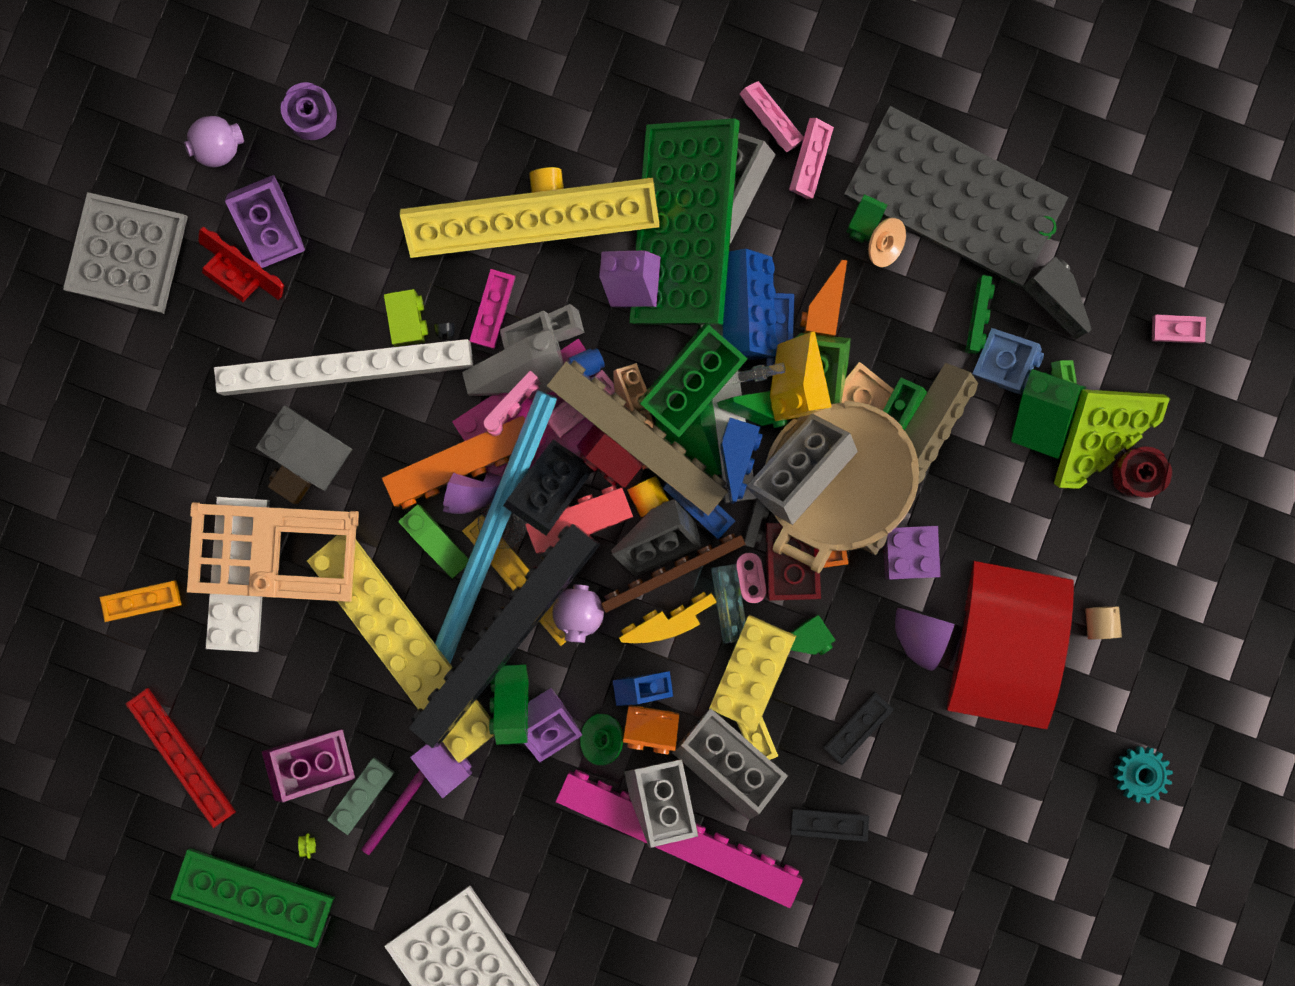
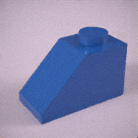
[613,671,673,706]

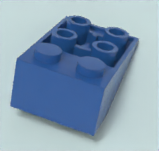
[720,418,763,504]

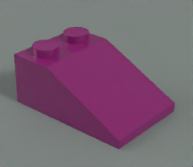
[262,729,355,802]

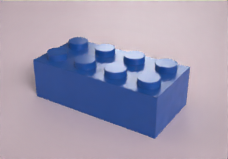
[722,249,778,360]

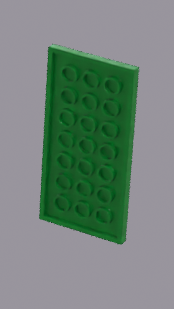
[630,118,740,325]

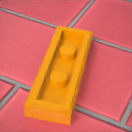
[100,581,181,622]

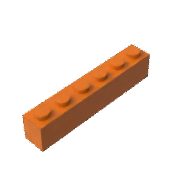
[382,416,525,509]

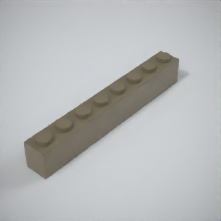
[547,360,728,516]
[861,363,978,555]

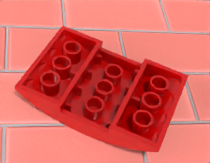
[947,561,1074,729]

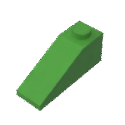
[398,504,469,579]

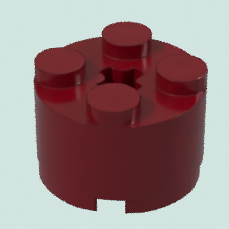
[1113,446,1172,499]

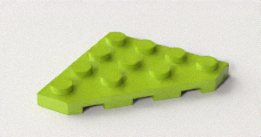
[1054,389,1170,488]

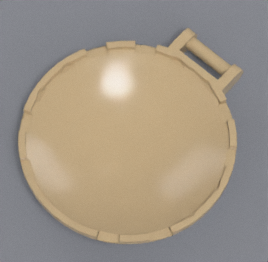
[765,401,919,573]

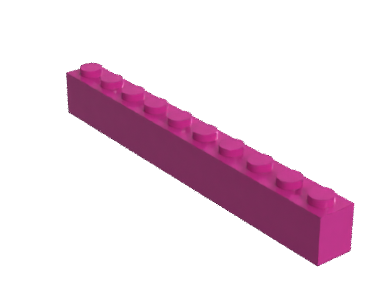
[556,770,803,908]

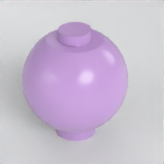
[184,116,244,167]
[553,585,604,643]

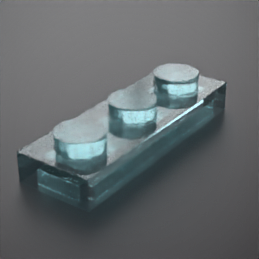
[711,564,746,644]

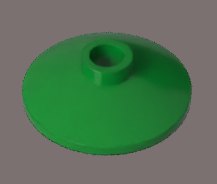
[580,714,623,765]

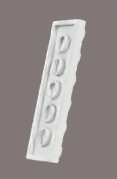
[206,497,270,652]

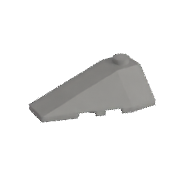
[462,329,564,396]

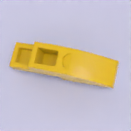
[619,592,717,643]

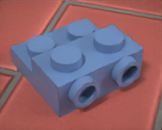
[972,328,1044,395]

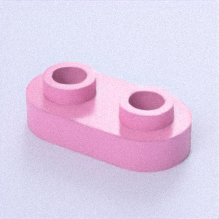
[736,553,766,603]

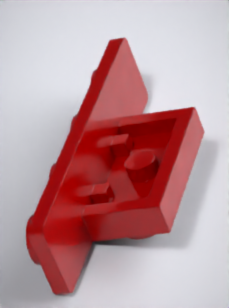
[198,227,284,302]

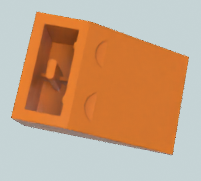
[623,705,679,754]

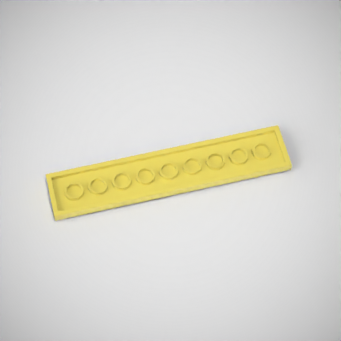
[400,178,659,258]
[307,535,494,763]

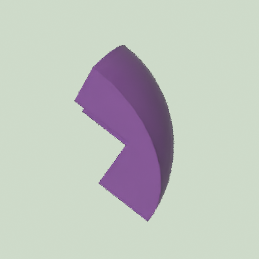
[443,473,502,514]
[895,608,955,671]

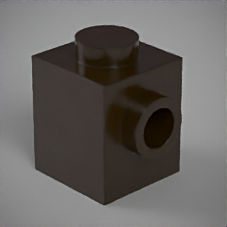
[268,466,312,504]

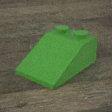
[795,333,851,404]

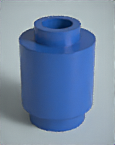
[568,348,605,377]

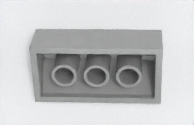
[730,133,776,243]
[746,414,858,525]
[672,709,788,820]

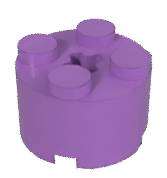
[281,82,337,140]

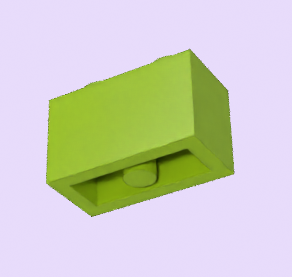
[384,289,428,347]

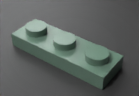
[327,757,395,835]

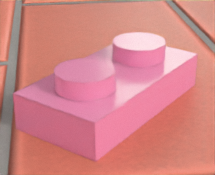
[1152,315,1206,343]

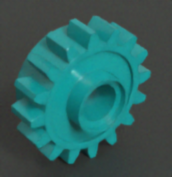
[1114,746,1173,804]

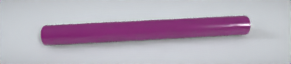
[361,770,426,855]

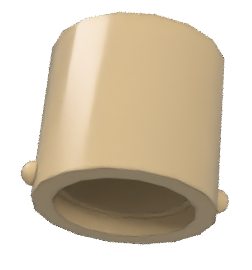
[1085,606,1122,639]

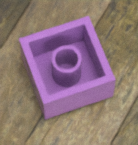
[883,526,940,579]

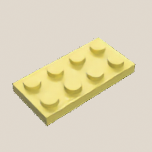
[709,615,796,730]

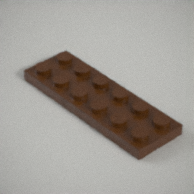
[601,533,746,612]

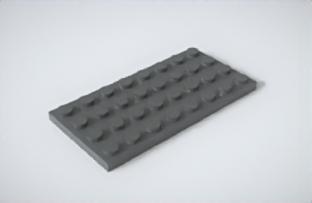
[843,106,1069,287]

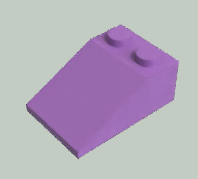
[225,175,305,268]

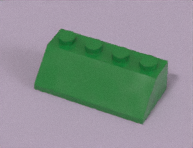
[638,323,747,437]

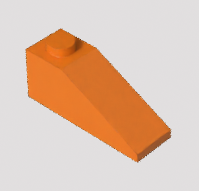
[800,260,847,336]

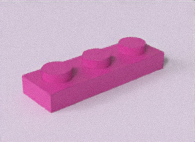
[470,269,516,349]

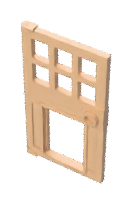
[187,502,359,602]

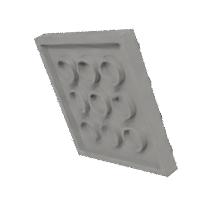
[63,192,188,314]

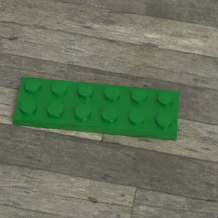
[170,848,334,948]

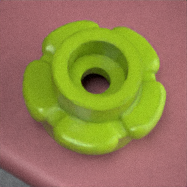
[298,833,316,859]

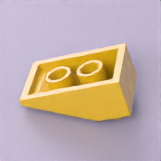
[770,332,832,421]

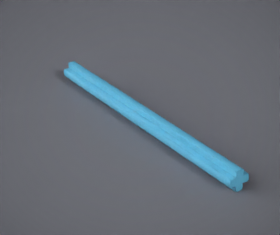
[435,390,558,663]

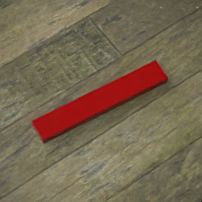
[126,688,236,828]

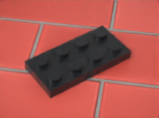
[503,439,593,536]

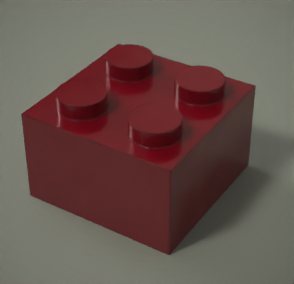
[577,424,644,488]

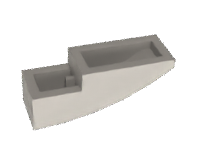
[500,304,585,349]

